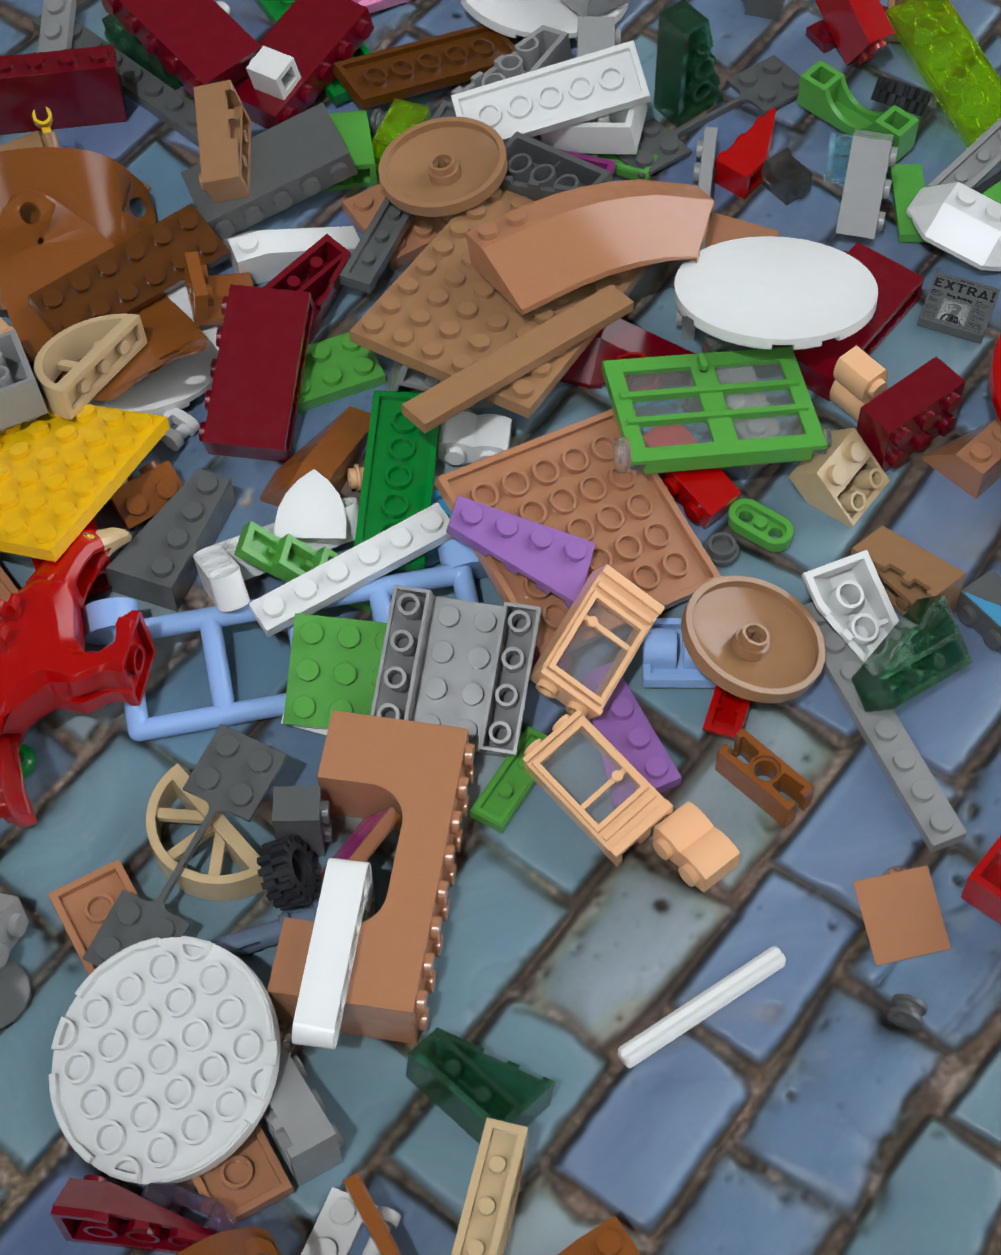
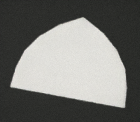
[274,469,346,539]

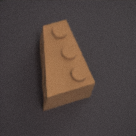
[194,80,252,203]
[850,525,966,636]

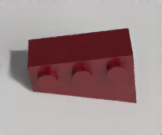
[264,234,351,345]

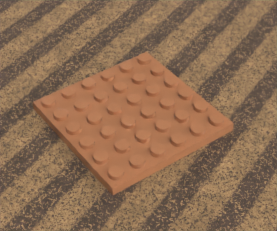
[434,408,722,660]

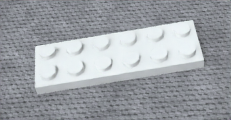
[451,40,651,144]

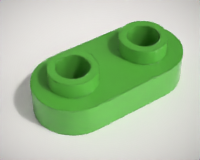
[728,498,794,552]

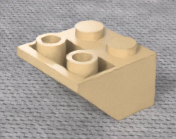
[788,428,890,527]

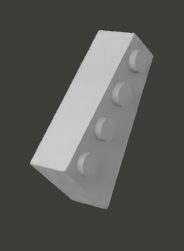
[451,25,572,95]

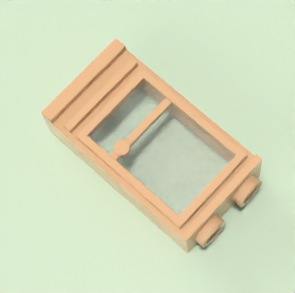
[530,564,665,720]
[522,709,673,867]

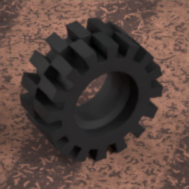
[870,75,932,117]
[257,834,320,911]

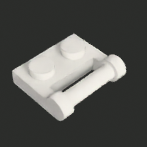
[301,1187,401,1255]

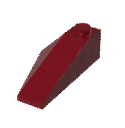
[559,318,695,389]
[51,1174,217,1254]

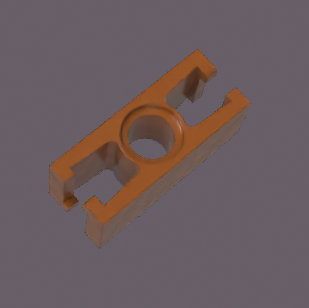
[715,728,814,828]

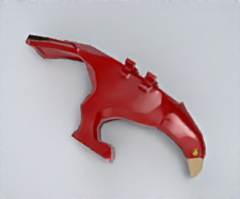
[0,527,156,828]

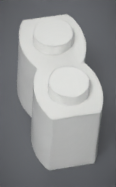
[438,411,512,465]

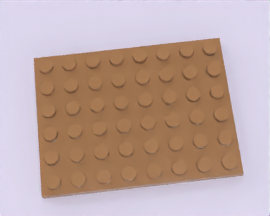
[349,187,653,419]

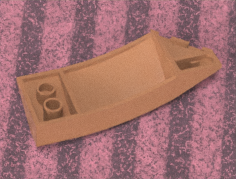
[466,179,715,315]

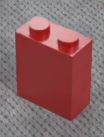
[815,0,895,66]

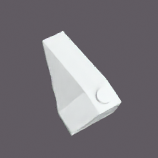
[222,226,360,285]
[802,550,927,696]

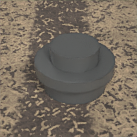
[704,532,739,566]

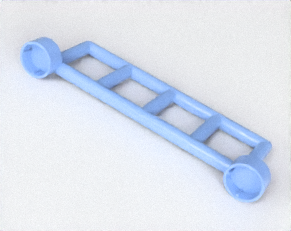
[82,538,488,742]

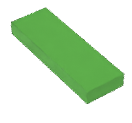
[889,164,926,243]
[470,726,560,834]

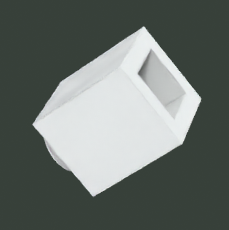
[246,46,301,100]

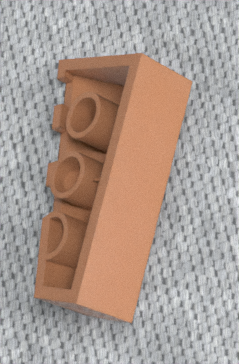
[922,417,1001,499]

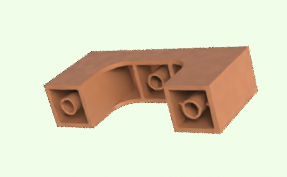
[267,711,476,1044]

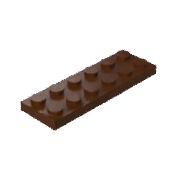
[333,24,515,110]
[28,203,230,336]

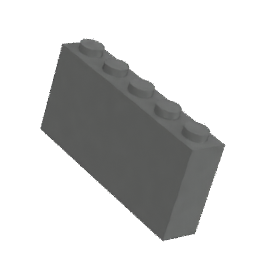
[181,102,358,241]

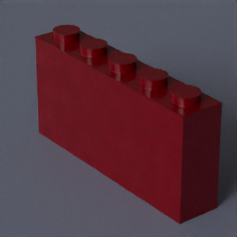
[101,0,262,96]
[233,0,375,129]
[0,45,127,135]
[764,242,925,402]
[199,284,315,462]

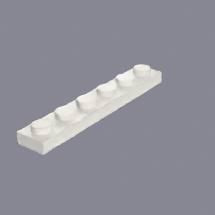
[249,502,454,638]

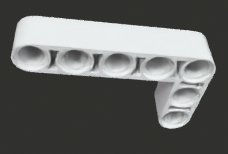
[193,497,359,612]
[292,857,375,1050]

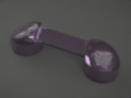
[140,1181,240,1233]

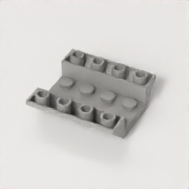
[370,585,542,756]

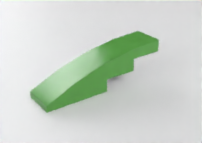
[234,521,371,612]

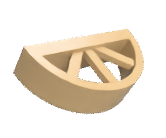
[34,314,148,420]
[146,763,264,901]
[451,1117,528,1255]

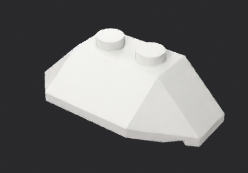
[906,182,1001,271]

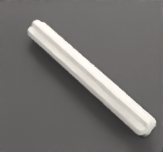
[617,946,786,1068]

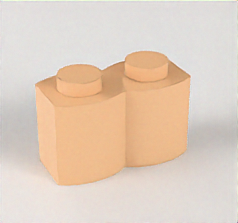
[830,345,888,423]
[653,801,740,892]

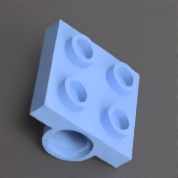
[642,618,716,688]

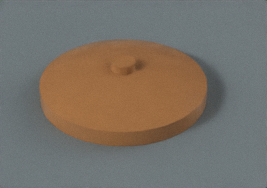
[378,117,508,217]
[681,575,826,703]

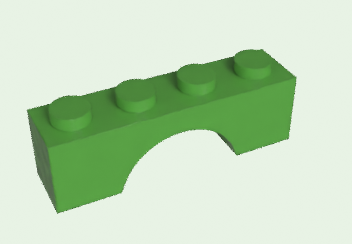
[797,60,919,163]

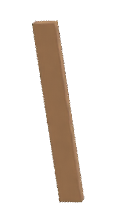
[402,284,634,433]

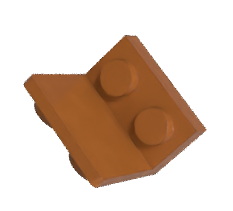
[184,251,253,327]

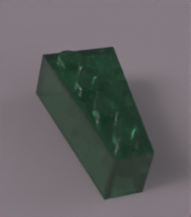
[653,0,724,128]

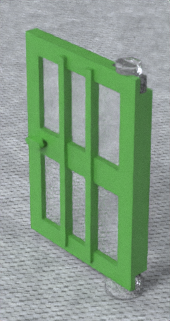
[601,346,832,474]

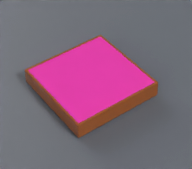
[319,807,401,880]

